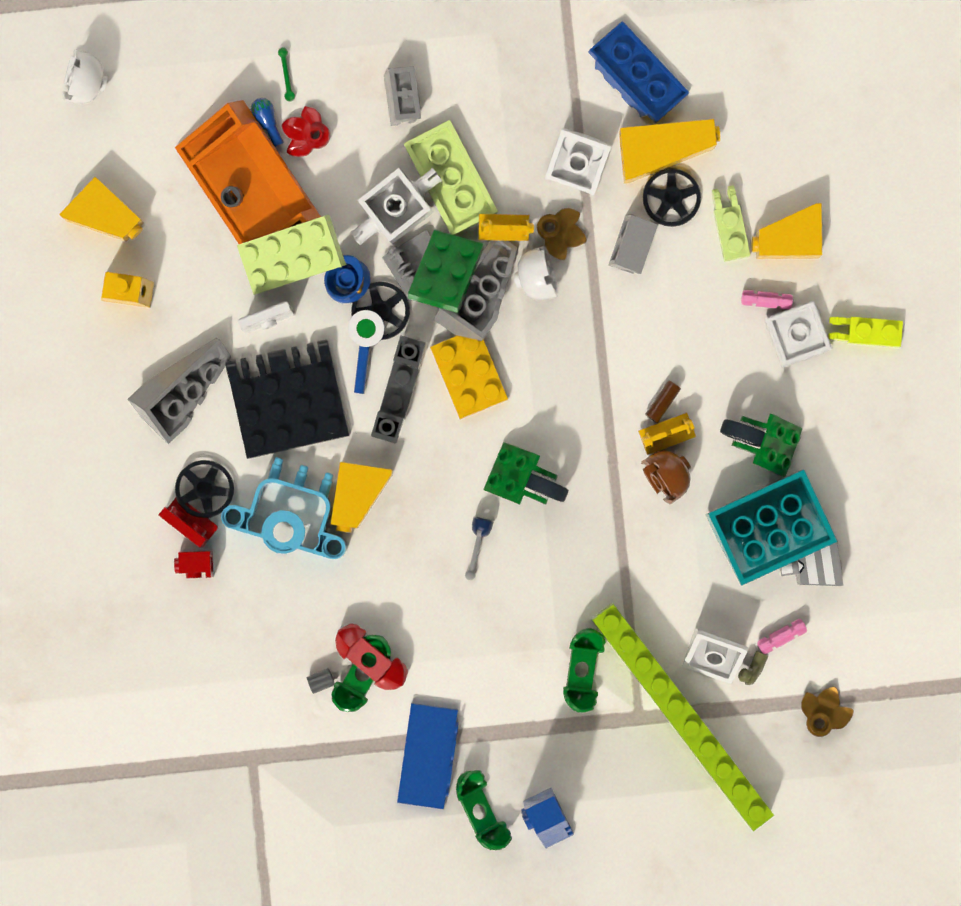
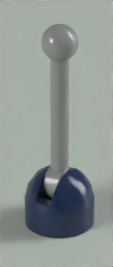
[465,517,494,580]

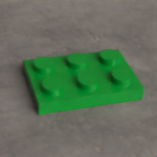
[408,230,484,313]

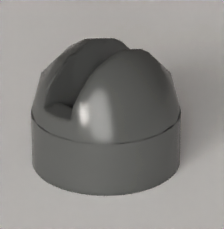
[221,186,244,207]

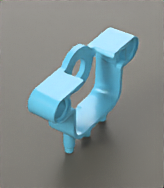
[221,457,347,559]

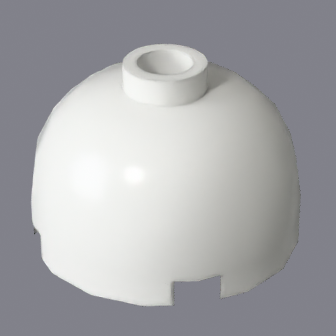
[63,50,107,104]
[514,246,558,300]

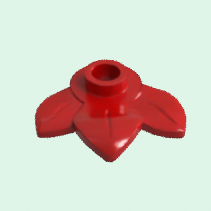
[282,106,330,157]

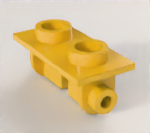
[478,214,534,241]
[638,413,696,455]

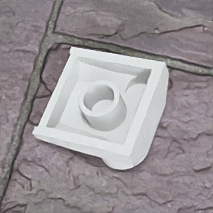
[545,128,611,196]

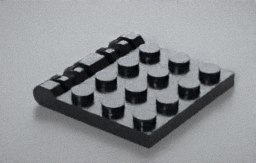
[225,339,349,459]

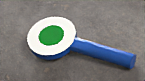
[348,310,385,394]

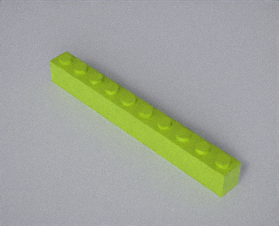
[591,603,775,832]

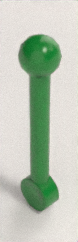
[278,47,295,102]

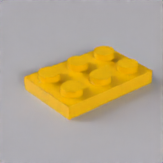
[430,336,508,419]

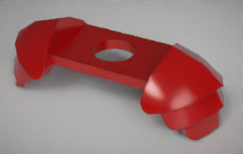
[335,623,408,690]

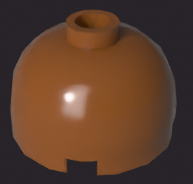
[641,450,691,504]

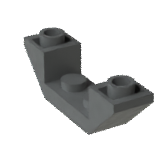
[371,335,426,444]

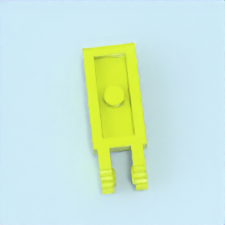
[828,317,903,348]

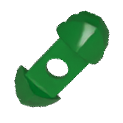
[563,628,606,713]
[331,635,391,712]
[456,770,512,850]

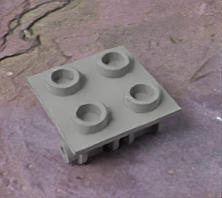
[382,230,431,301]

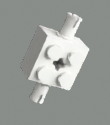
[350,168,443,245]

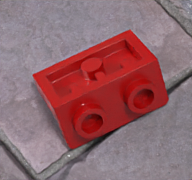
[158,497,218,548]

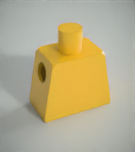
[101,272,154,308]

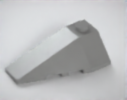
[434,240,518,341]
[128,338,231,444]

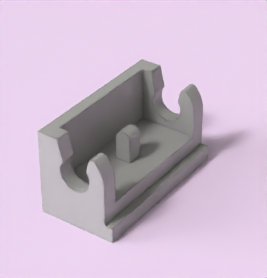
[384,66,421,126]
[608,215,658,274]

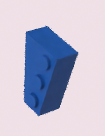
[521,788,574,848]

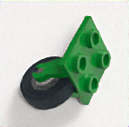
[720,414,803,477]
[483,442,569,505]

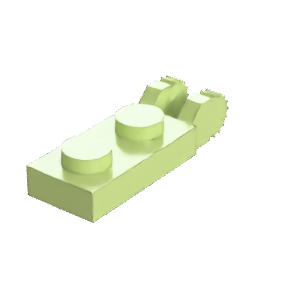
[712,185,751,262]

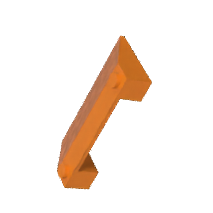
[175,100,321,244]

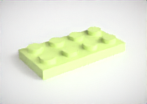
[404,120,498,235]
[237,215,346,295]

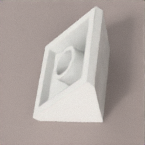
[682,628,749,684]

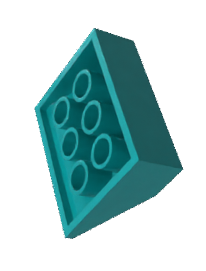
[705,470,838,586]

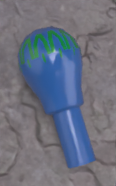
[250,98,284,147]

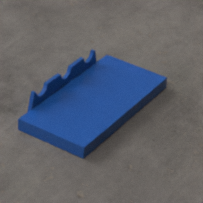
[588,21,689,124]
[397,703,459,809]

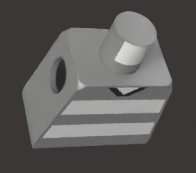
[780,536,843,586]

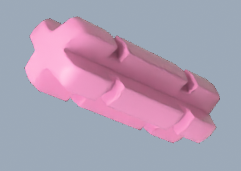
[741,290,793,310]
[757,619,807,654]

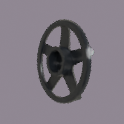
[643,168,701,227]
[351,282,410,340]
[175,460,234,518]

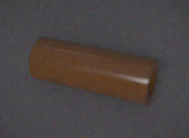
[645,380,681,423]

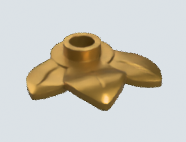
[537,208,587,260]
[801,687,854,737]

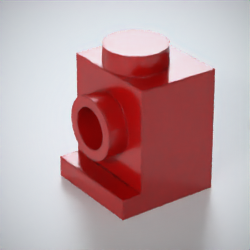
[174,551,214,578]

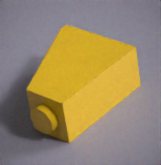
[59,177,144,242]
[751,203,822,259]
[331,462,393,533]

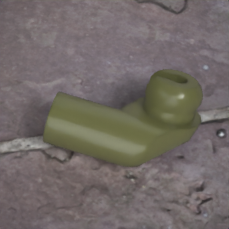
[738,651,768,685]

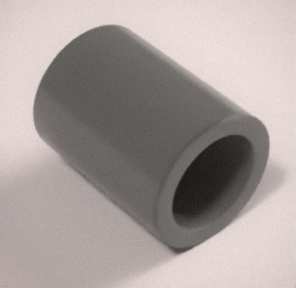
[306,668,335,694]

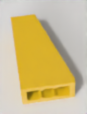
[619,119,720,184]

